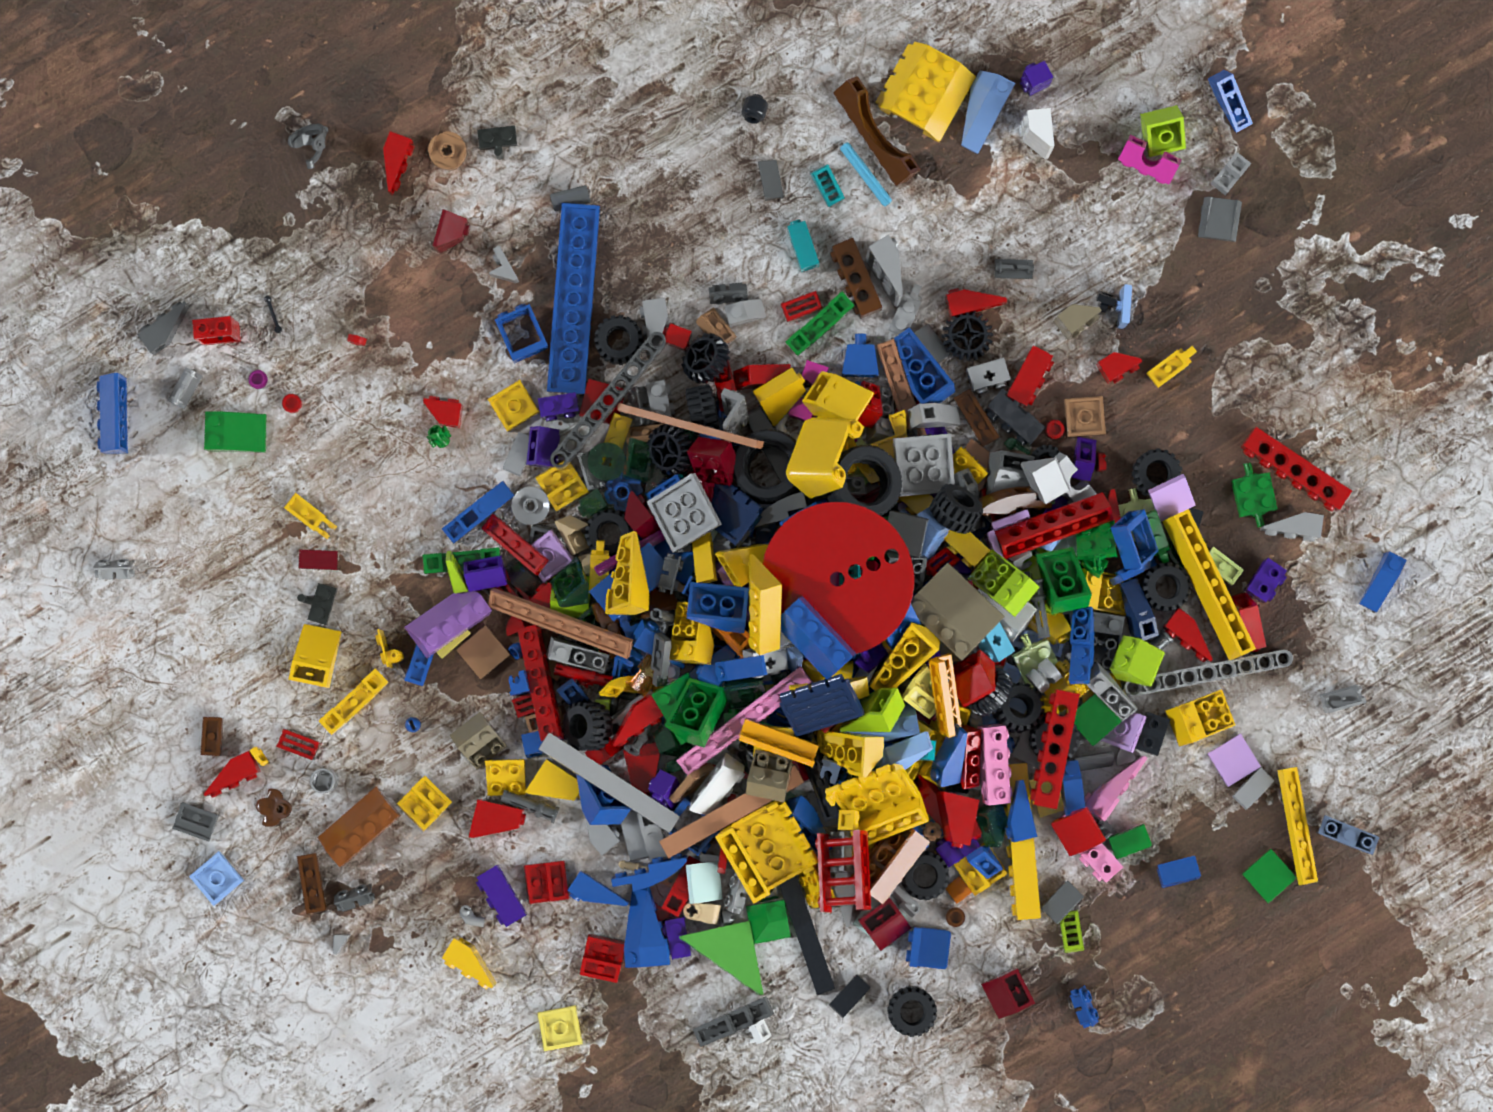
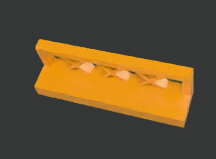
[928,653,962,738]
[739,718,819,767]

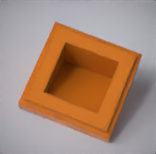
[945,876,972,904]

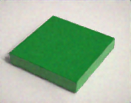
[1074,693,1122,746]
[1242,849,1297,904]

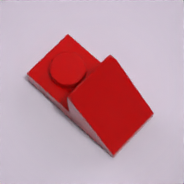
[585,737,625,765]

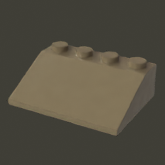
[911,563,1005,660]

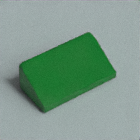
[1108,824,1152,859]

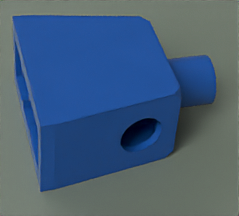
[842,333,879,378]

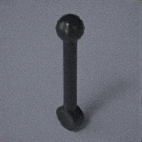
[264,295,282,334]

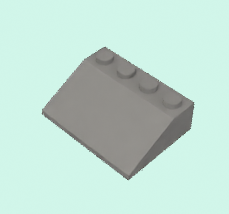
[865,235,903,308]

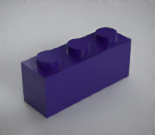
[476,865,527,927]

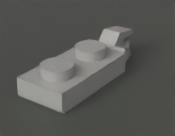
[888,284,922,335]
[890,885,921,918]

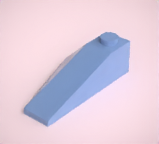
[961,70,1015,154]
[839,701,920,743]

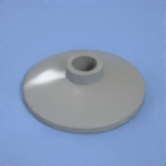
[511,486,550,525]

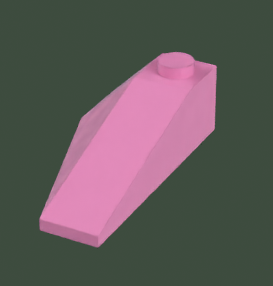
[1084,756,1148,821]

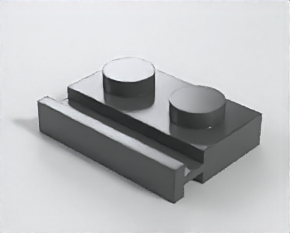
[172,802,219,842]

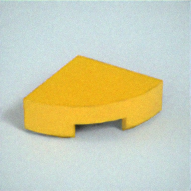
[249,747,269,766]

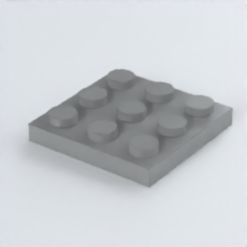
[893,434,955,497]
[647,473,722,553]

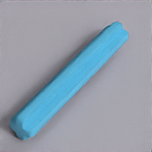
[840,142,892,207]

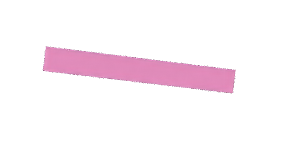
[676,666,813,776]

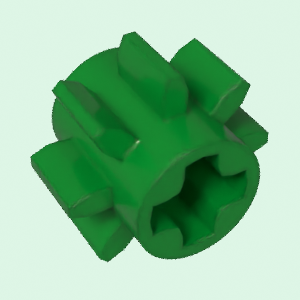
[426,425,451,448]

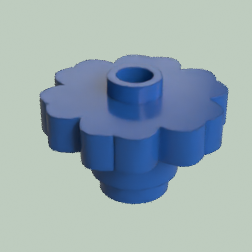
[604,473,644,512]

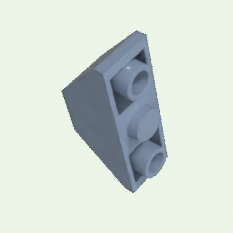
[1318,815,1379,855]

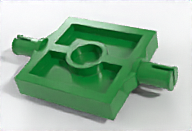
[1231,462,1278,528]
[1076,520,1117,571]

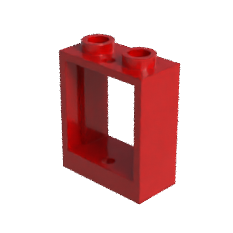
[192,316,241,346]

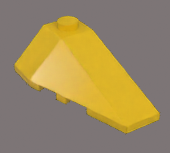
[605,531,649,615]
[817,730,884,777]

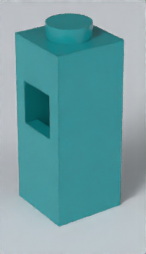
[787,219,820,272]

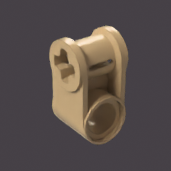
[683,901,721,925]

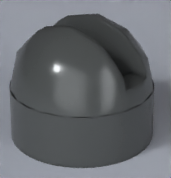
[720,910,735,926]

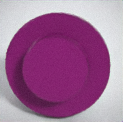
[248,370,268,389]

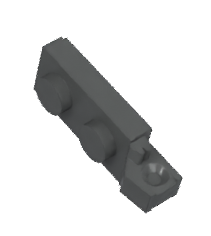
[651,632,672,687]

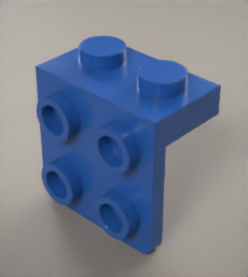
[906,926,951,969]

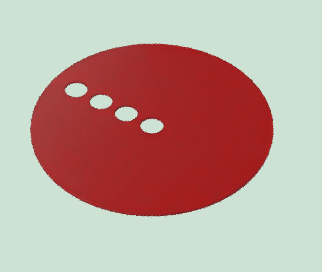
[762,502,914,654]

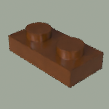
[200,717,224,756]

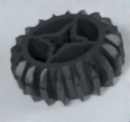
[942,311,993,361]
[681,333,730,384]
[646,424,693,476]
[967,667,1013,717]

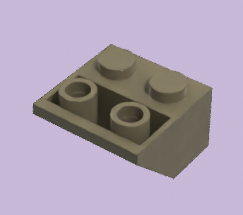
[1053,304,1102,339]
[450,712,507,769]
[746,750,793,802]

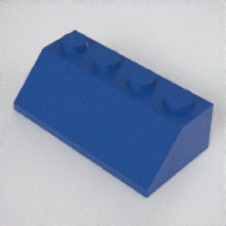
[97,373,128,454]
[781,596,856,680]

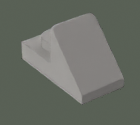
[489,245,519,283]

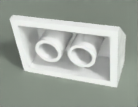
[1019,108,1054,159]
[978,589,1037,642]
[689,753,745,815]

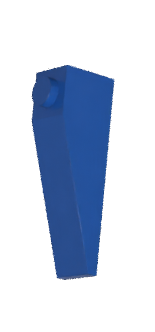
[894,327,956,404]
[624,887,670,968]

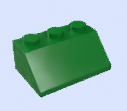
[652,672,691,745]
[665,678,728,747]

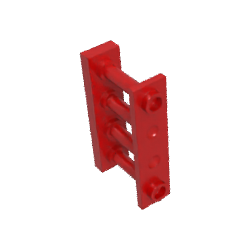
[815,830,871,913]

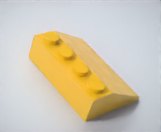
[748,554,782,655]

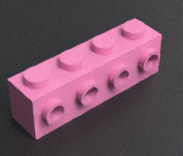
[977,724,1013,805]
[1053,813,1123,883]

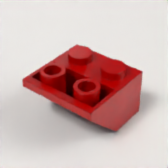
[953,650,995,708]

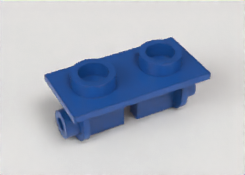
[1070,985,1099,1028]

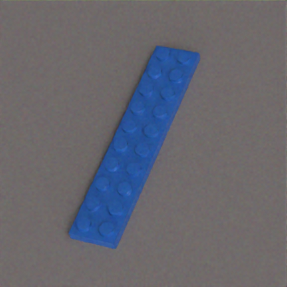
[547,203,600,395]

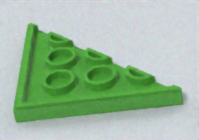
[679,921,764,995]

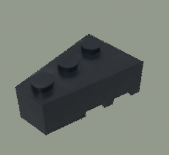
[985,388,1045,447]

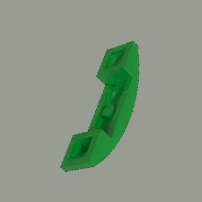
[785,291,855,356]
[422,547,500,574]

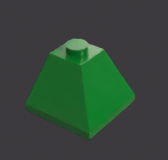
[746,899,791,944]

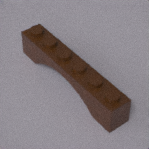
[833,76,921,186]

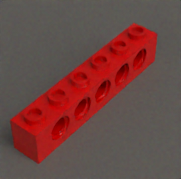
[1240,427,1352,512]
[995,492,1114,559]
[517,625,564,742]
[1030,689,1080,809]

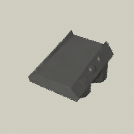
[1198,197,1242,242]

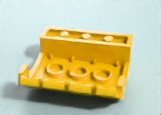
[875,42,976,142]
[825,764,929,845]
[715,801,818,904]

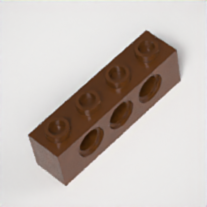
[830,238,883,319]

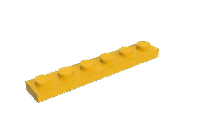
[1277,767,1318,885]

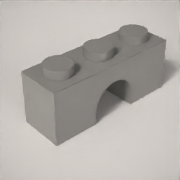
[1054,452,1096,505]

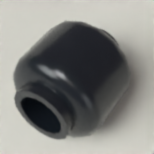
[741,94,768,124]

